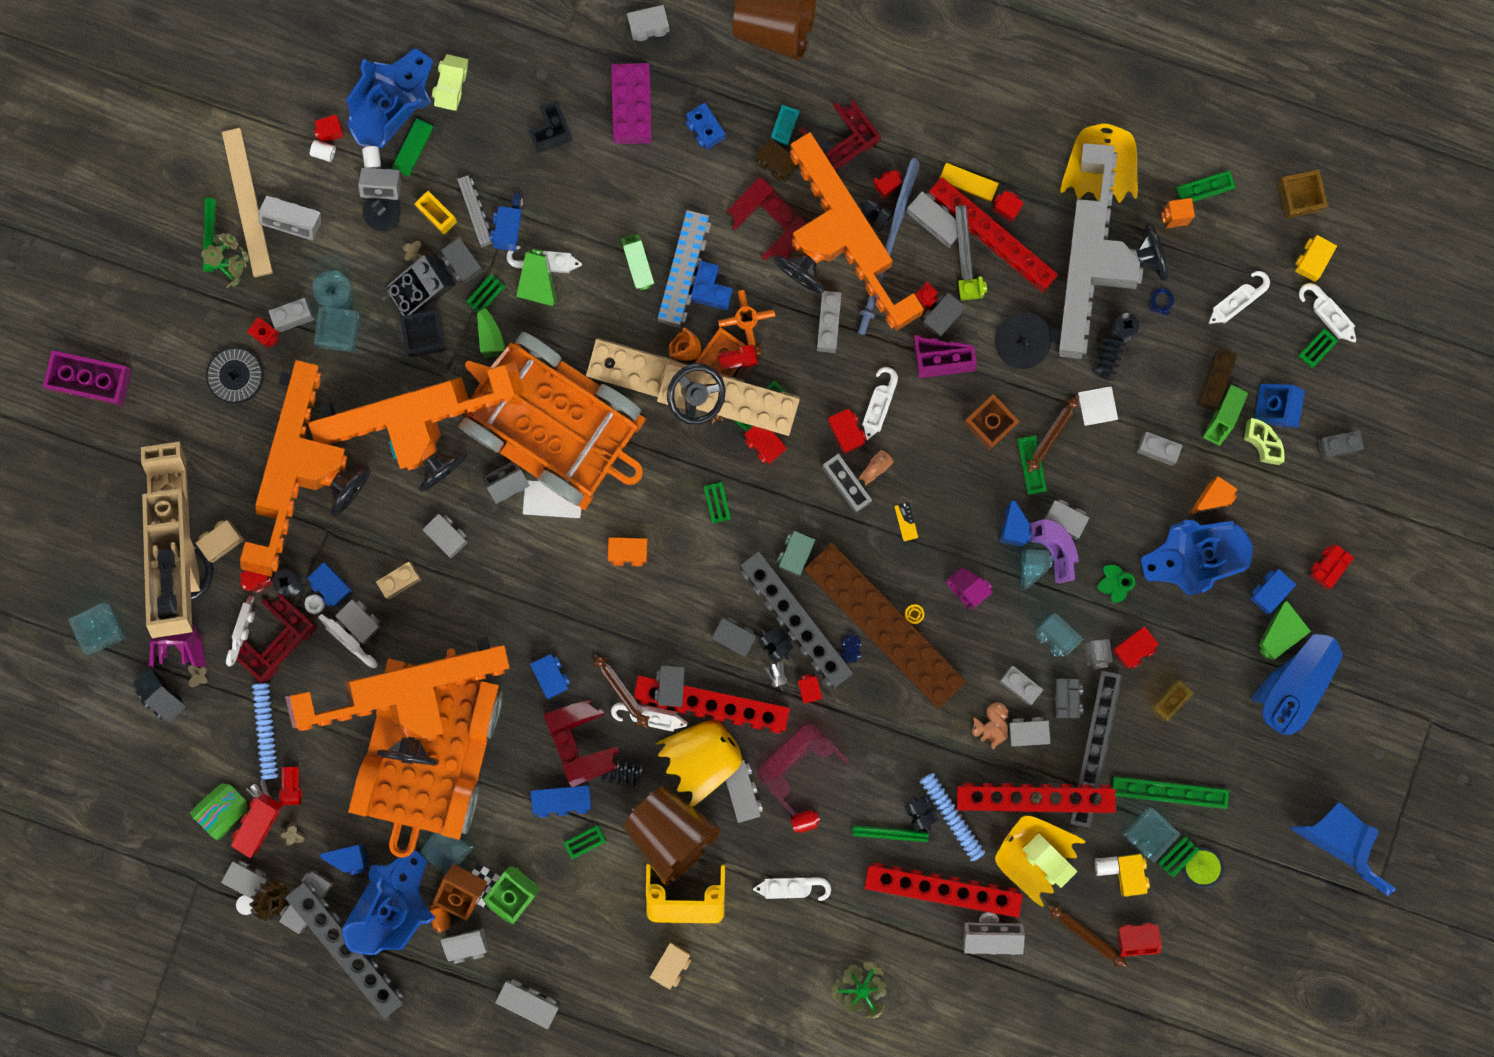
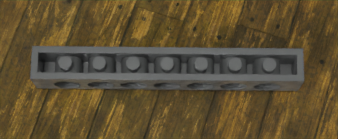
[740,551,853,688]
[1070,671,1123,828]
[285,880,404,1019]

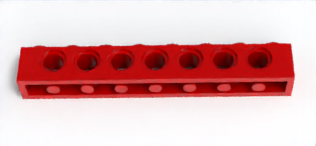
[929,177,1058,293]
[634,676,790,734]
[957,783,1116,813]
[864,862,1023,918]

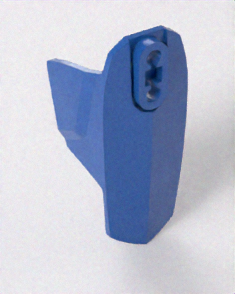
[1251,634,1343,735]

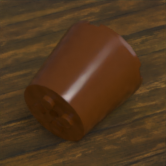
[732,0,816,61]
[623,786,721,885]

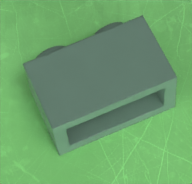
[777,531,815,577]

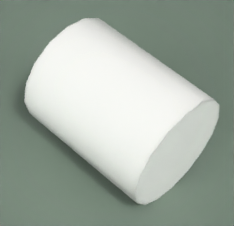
[310,140,336,162]
[362,146,382,169]
[1094,857,1119,876]

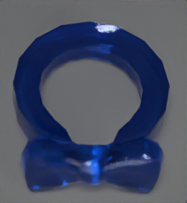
[1150,289,1174,316]

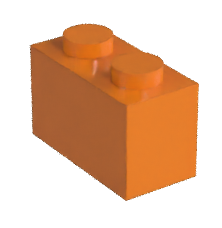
[1160,198,1195,229]
[608,538,648,567]

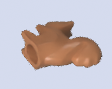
[858,450,894,486]
[972,702,1008,749]

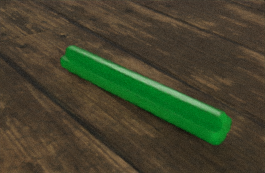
[203,198,216,272]
[852,825,929,842]

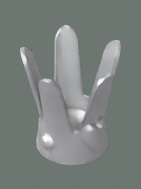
[764,661,788,691]
[246,779,272,798]

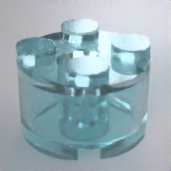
[313,270,355,312]

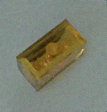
[1150,680,1194,722]

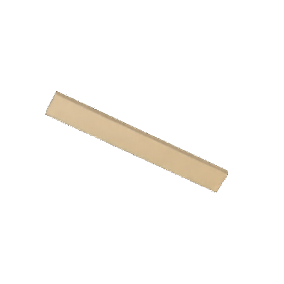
[222,128,273,278]

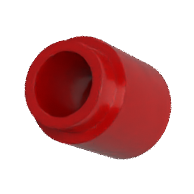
[790,809,820,833]

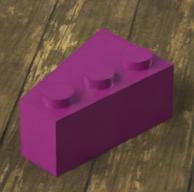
[913,335,977,378]
[945,567,993,611]

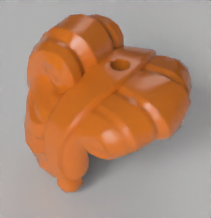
[668,328,701,361]

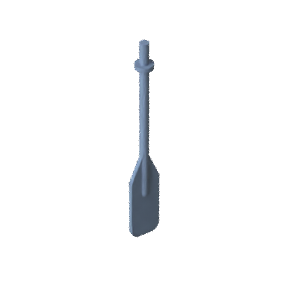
[858,158,919,336]

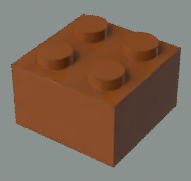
[964,394,1020,451]
[433,864,487,921]

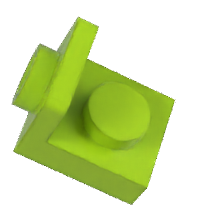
[958,276,987,301]

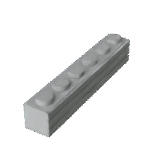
[457,175,493,247]

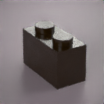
[756,138,799,182]

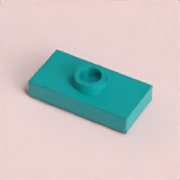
[771,105,800,147]

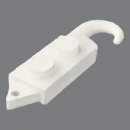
[507,246,582,273]
[1209,271,1270,324]
[1299,283,1356,342]
[862,367,898,440]
[226,595,255,666]
[318,614,378,668]
[611,702,688,731]
[753,877,831,901]

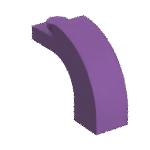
[1030,519,1079,583]

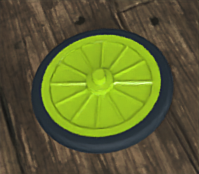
[1182,847,1224,888]

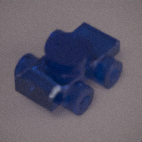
[841,635,861,663]

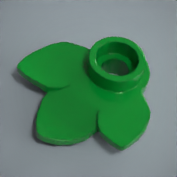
[1097,565,1135,603]

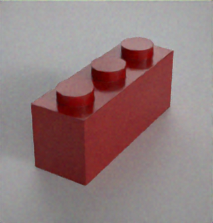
[231,793,283,858]

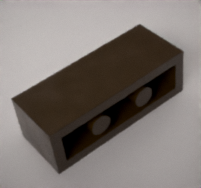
[1196,348,1237,411]

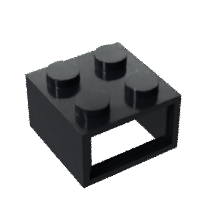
[400,310,447,358]

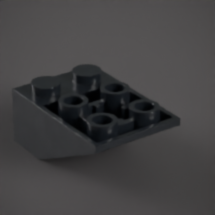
[385,254,455,316]

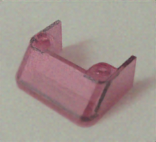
[757,724,850,816]

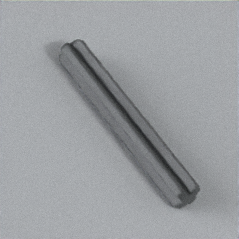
[955,205,973,280]

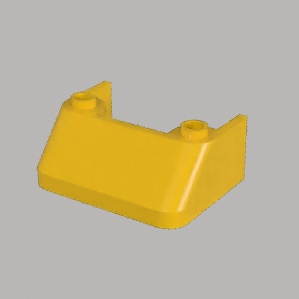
[646,863,725,923]

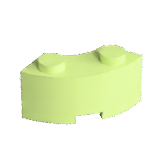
[432,54,468,111]
[1244,418,1284,465]
[1022,833,1078,888]

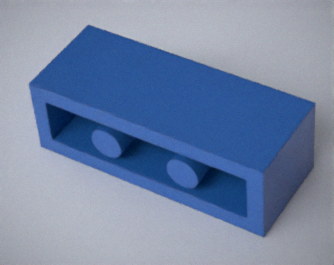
[531,785,592,818]

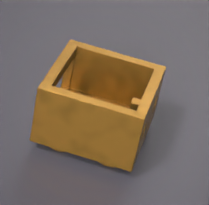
[1277,170,1328,219]

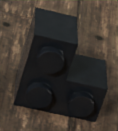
[529,100,572,154]
[133,667,186,723]

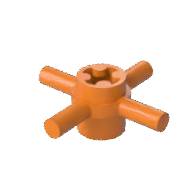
[718,290,775,346]

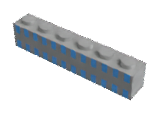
[658,210,712,328]

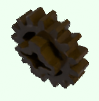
[249,878,289,921]

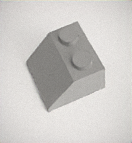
[441,928,488,964]

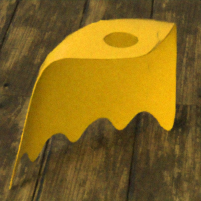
[1061,124,1138,203]
[655,720,743,807]
[995,816,1086,907]

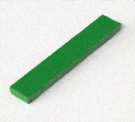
[1112,776,1229,809]

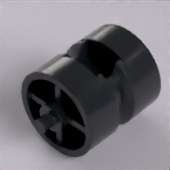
[859,197,894,232]
[757,627,793,663]
[904,795,939,832]

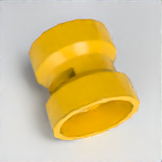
[904,605,924,625]

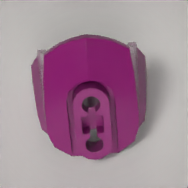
[148,623,207,668]

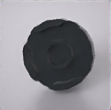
[363,198,401,232]

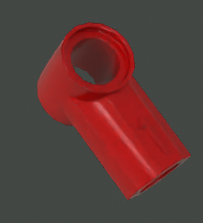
[718,345,758,371]
[279,767,302,805]

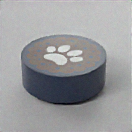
[512,193,524,212]

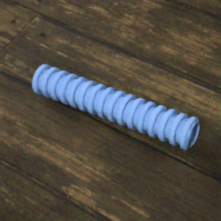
[252,683,278,780]
[920,773,985,861]

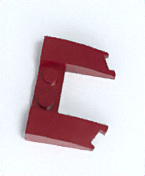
[799,100,881,171]
[727,176,808,261]
[227,594,318,683]
[544,700,619,787]

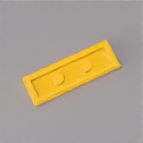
[940,163,999,202]

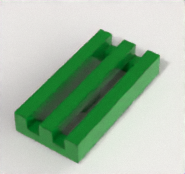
[466,274,506,313]
[1298,328,1338,369]
[703,482,731,524]
[563,825,607,860]
[1158,836,1200,878]

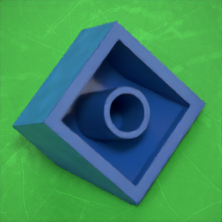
[1254,384,1305,428]
[999,501,1032,547]
[320,843,370,875]

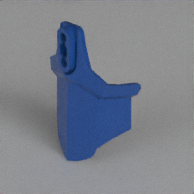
[346,49,433,148]
[1141,520,1253,596]
[1290,802,1396,896]
[341,850,435,955]

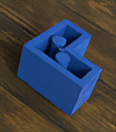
[691,261,733,311]

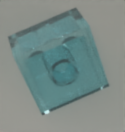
[1020,549,1053,591]
[419,832,474,875]

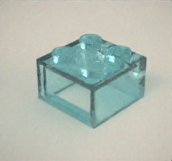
[314,307,361,352]
[68,603,126,655]
[1034,612,1083,658]
[1122,807,1181,863]

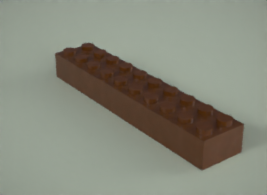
[804,543,966,709]

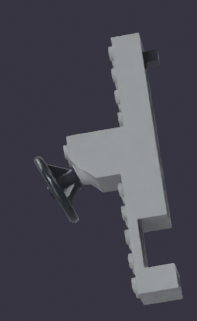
[1050,143,1168,359]

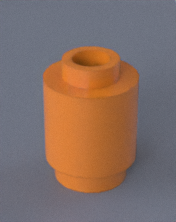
[429,904,452,933]

